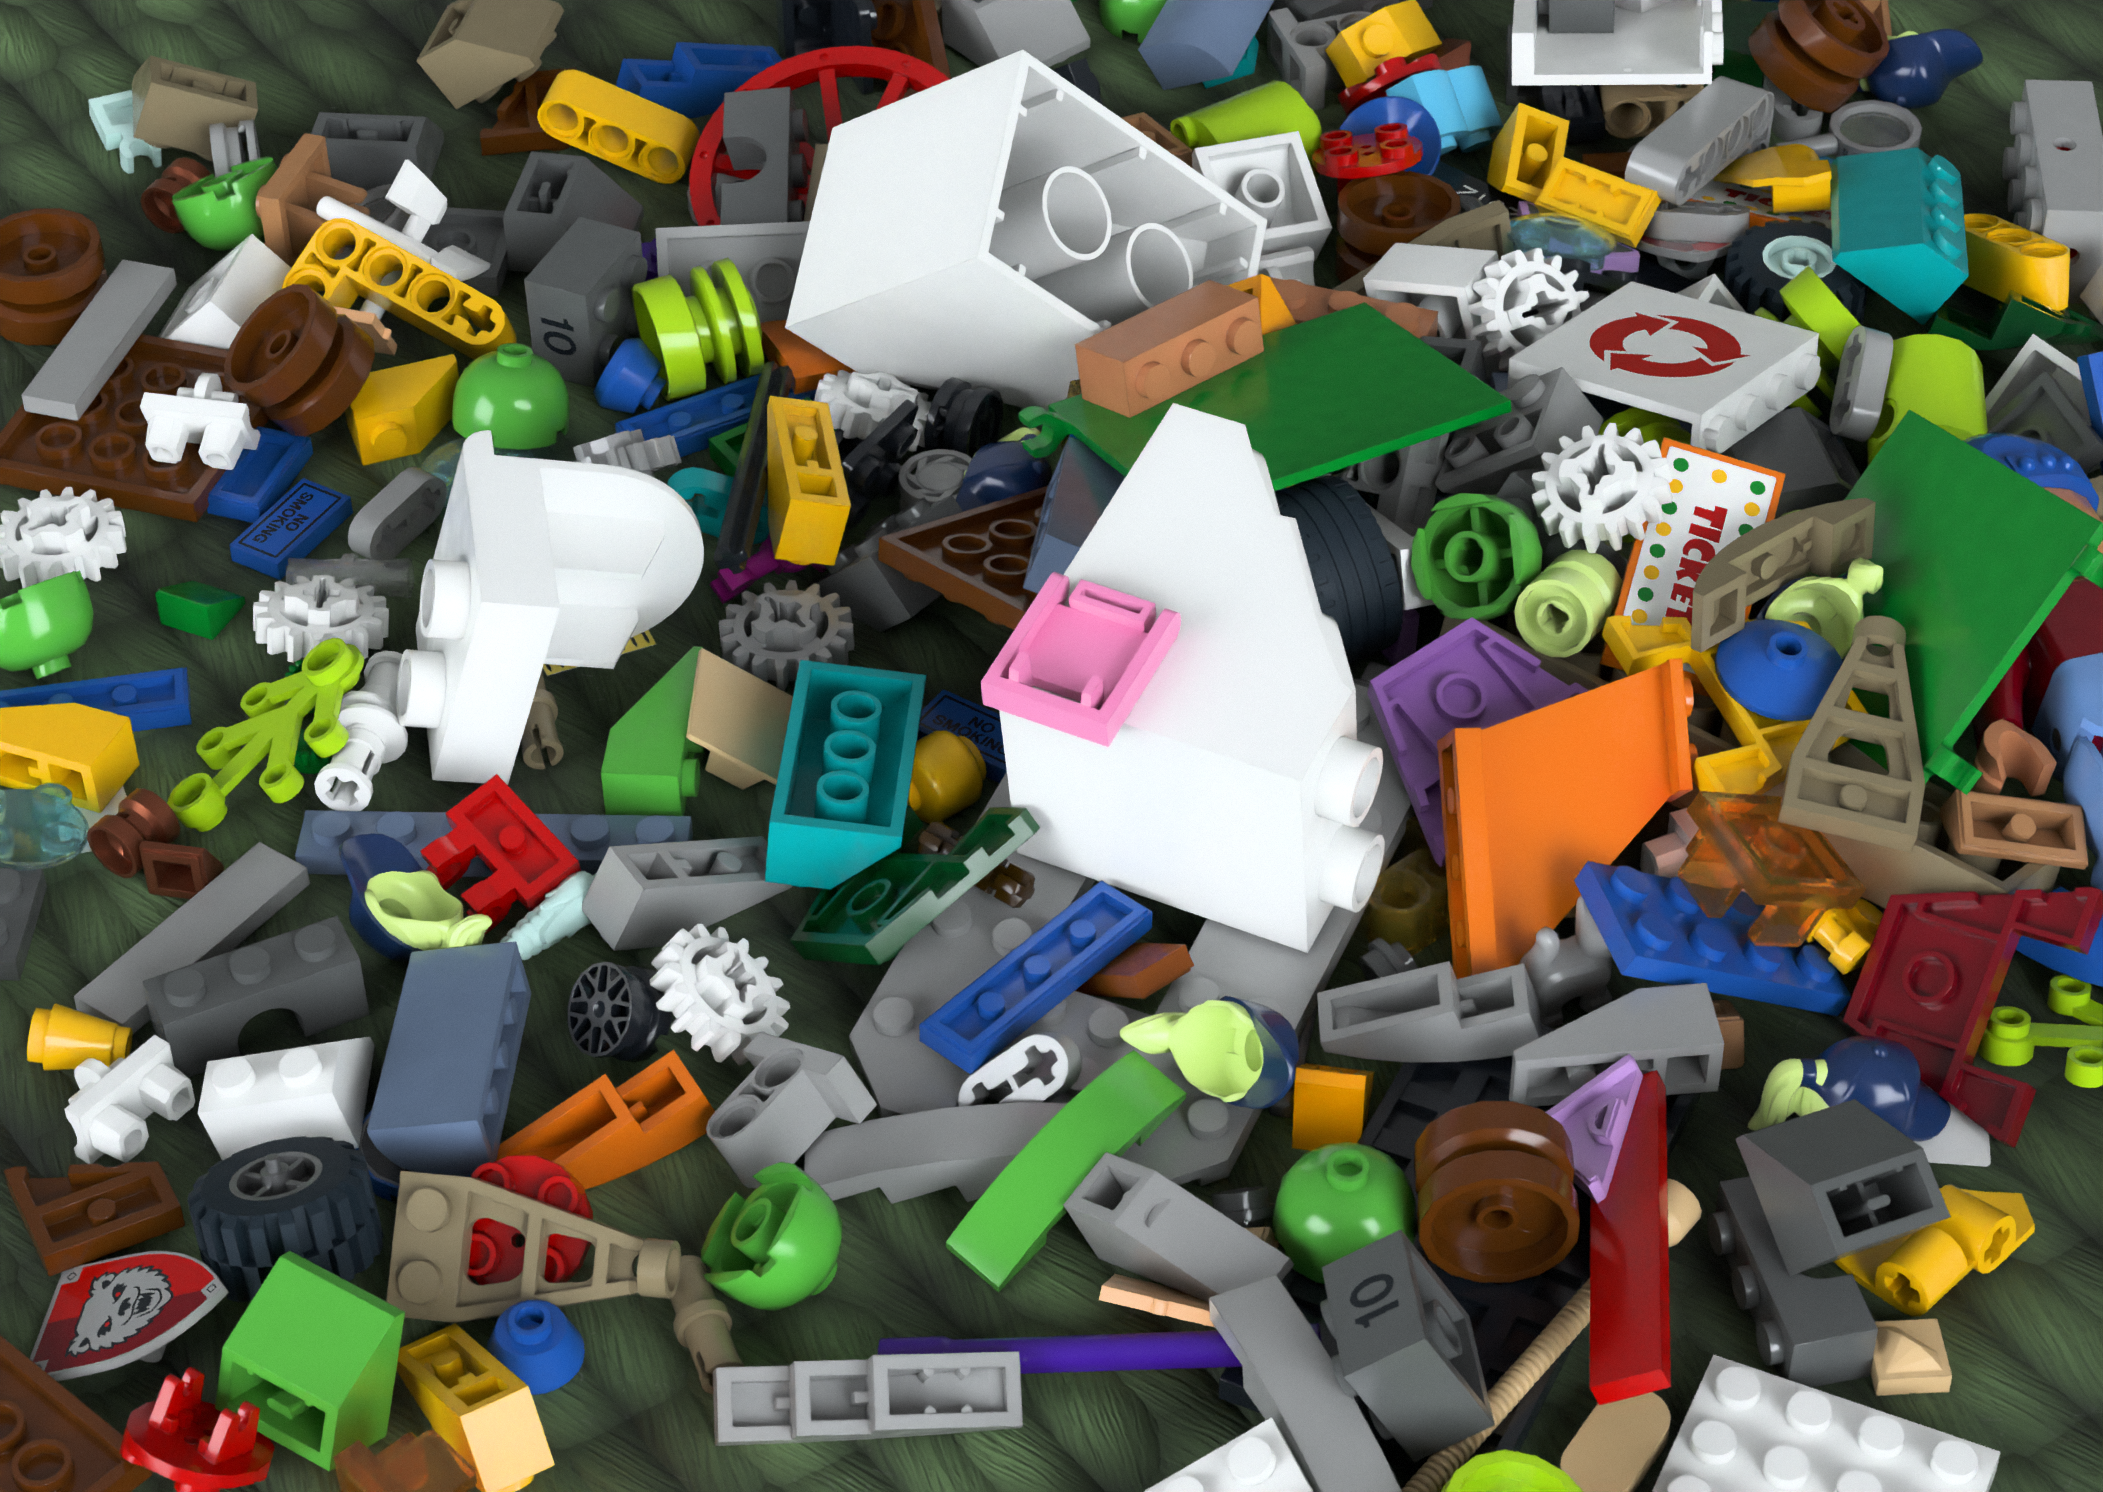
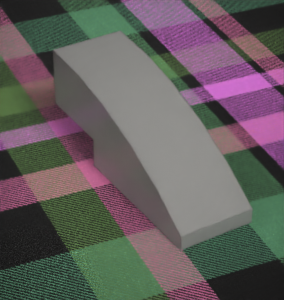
[1317,961,1542,1063]

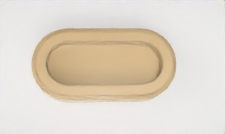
[1560,1392,1671,1492]

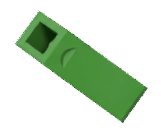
[601,646,706,816]

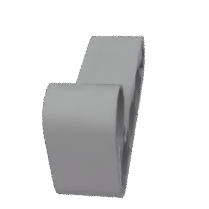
[1625,76,1775,206]

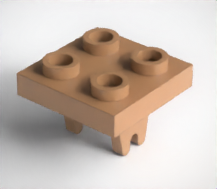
[255,133,370,268]

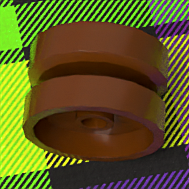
[1748,0,1890,113]
[1335,171,1460,297]
[0,208,109,345]
[224,284,375,437]
[1414,1101,1580,1282]

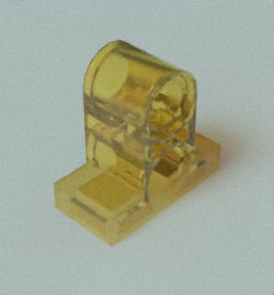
[1367,815,1450,955]

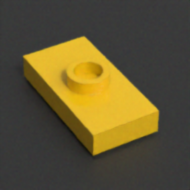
[1534,156,1662,248]

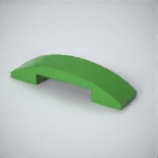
[946,1050,1187,1293]

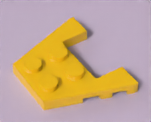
[1602,615,1868,819]

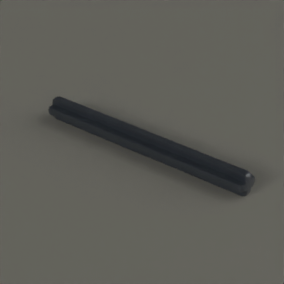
[714,361,793,574]

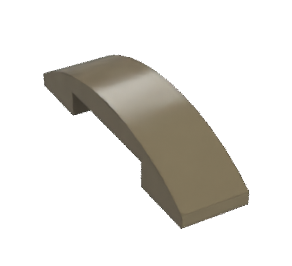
[1691,498,1876,653]

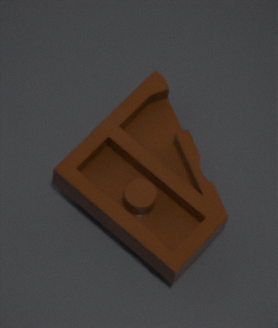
[479,67,577,156]
[3,1162,185,1277]

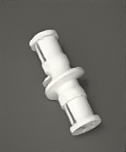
[314,651,408,811]

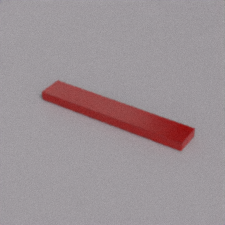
[1590,1070,1671,1405]

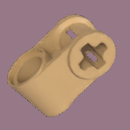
[1599,84,1704,139]

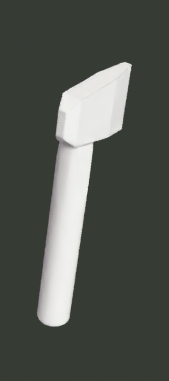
[360,160,447,320]
[316,196,491,282]

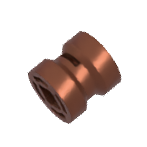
[141,157,211,234]
[87,788,180,878]

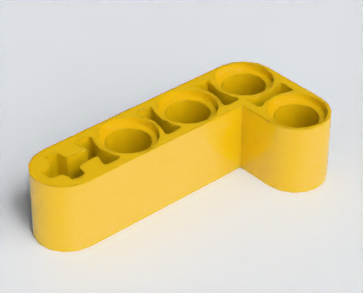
[282,218,517,360]

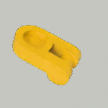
[1793,898,1883,975]

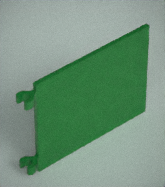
[1018,302,1512,491]
[1815,409,2103,795]

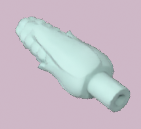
[500,871,596,960]

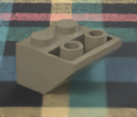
[417,0,565,109]
[132,55,258,161]

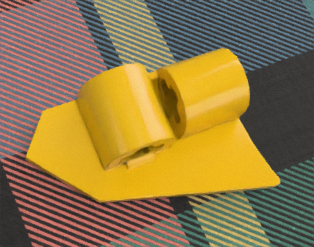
[1714,144,1831,213]
[1833,1185,2035,1316]

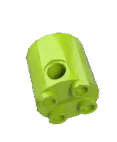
[1170,80,1322,180]
[1866,334,1988,466]

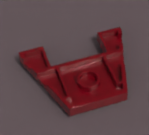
[1843,887,2103,1149]

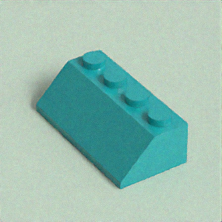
[1830,147,1969,325]
[765,660,926,889]

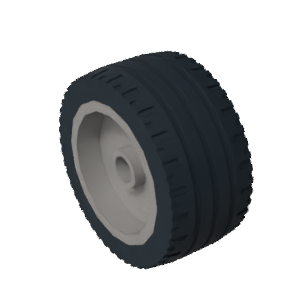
[1275,475,1403,664]

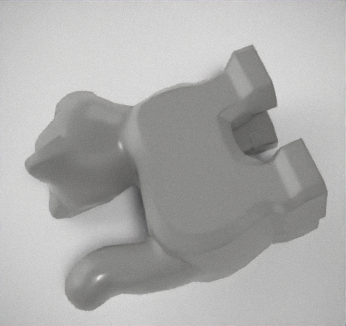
[1519,896,1612,1028]

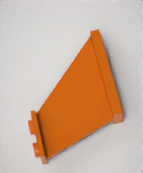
[1437,659,1698,979]

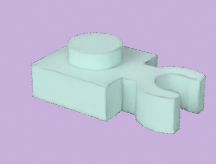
[88,90,162,174]

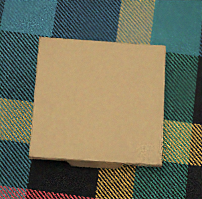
[686,648,793,790]

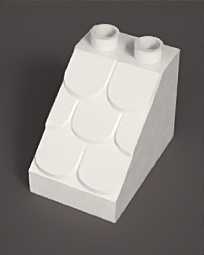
[785,50,1267,411]
[999,403,1385,953]

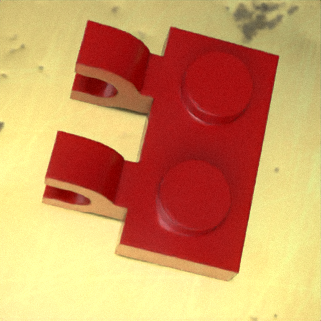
[420,774,581,936]

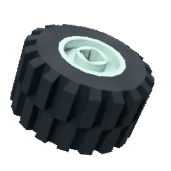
[1723,219,1868,325]

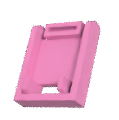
[981,572,1181,747]

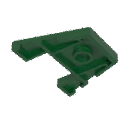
[790,805,1040,965]

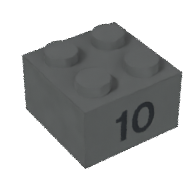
[524,217,647,388]
[1320,1229,1495,1462]

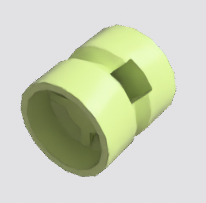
[1514,550,1622,657]

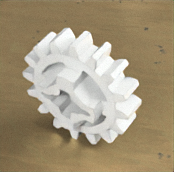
[1468,248,1589,372]
[814,370,932,452]
[1532,423,1673,553]
[0,487,127,588]
[253,575,389,663]
[650,924,790,1065]

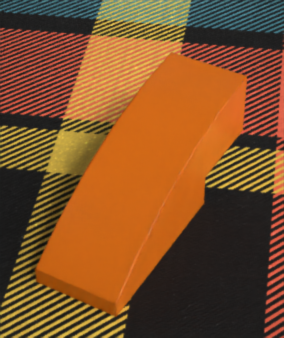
[496,1049,715,1190]

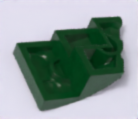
[1926,290,2103,350]

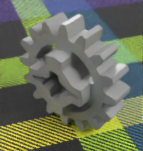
[573,429,682,478]
[719,580,855,691]

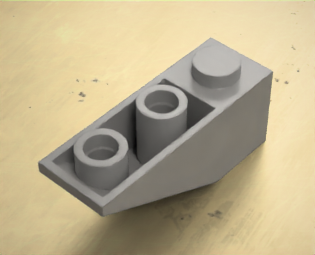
[1063,1152,1294,1302]

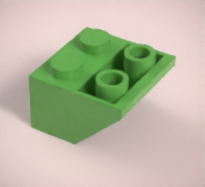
[215,1251,405,1472]

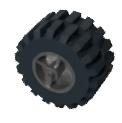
[188,1136,384,1303]

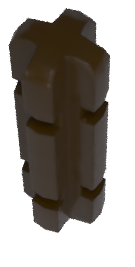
[918,822,1035,908]

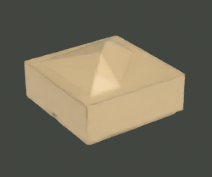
[1870,1318,1952,1396]

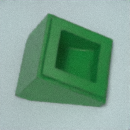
[155,581,246,640]

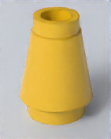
[27,1003,133,1071]

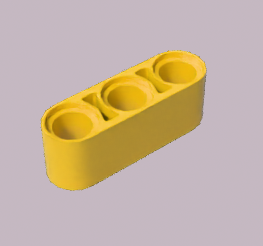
[537,69,700,184]
[1962,213,2070,311]

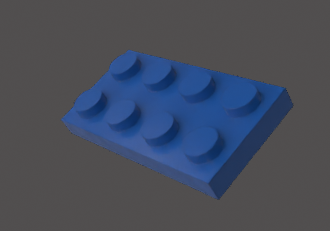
[1574,861,1852,1016]

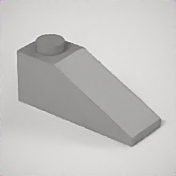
[582,836,792,951]
[1509,983,1724,1107]

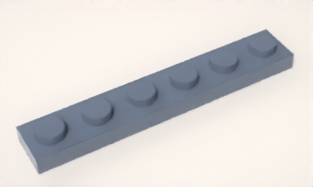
[295,810,693,877]

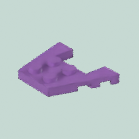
[1367,617,1589,868]

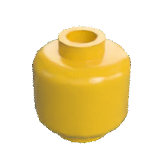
[907,730,987,824]

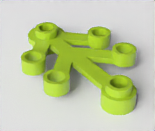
[167,638,364,832]
[1978,975,2103,1088]

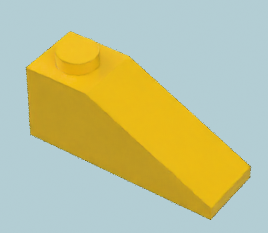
[767,396,851,566]
[0,703,140,813]
[396,1323,555,1492]

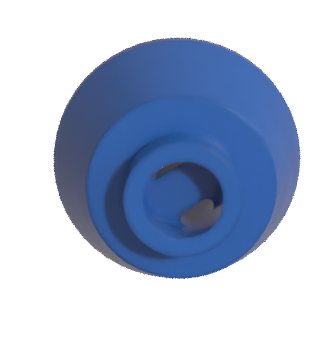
[593,338,667,414]
[486,1300,585,1395]

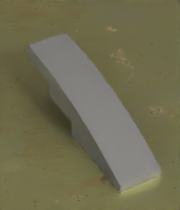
[804,1102,1067,1204]
[1209,1275,1402,1492]
[713,1352,1023,1446]

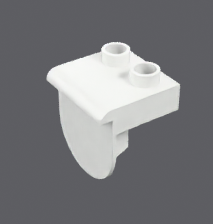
[396,430,704,785]

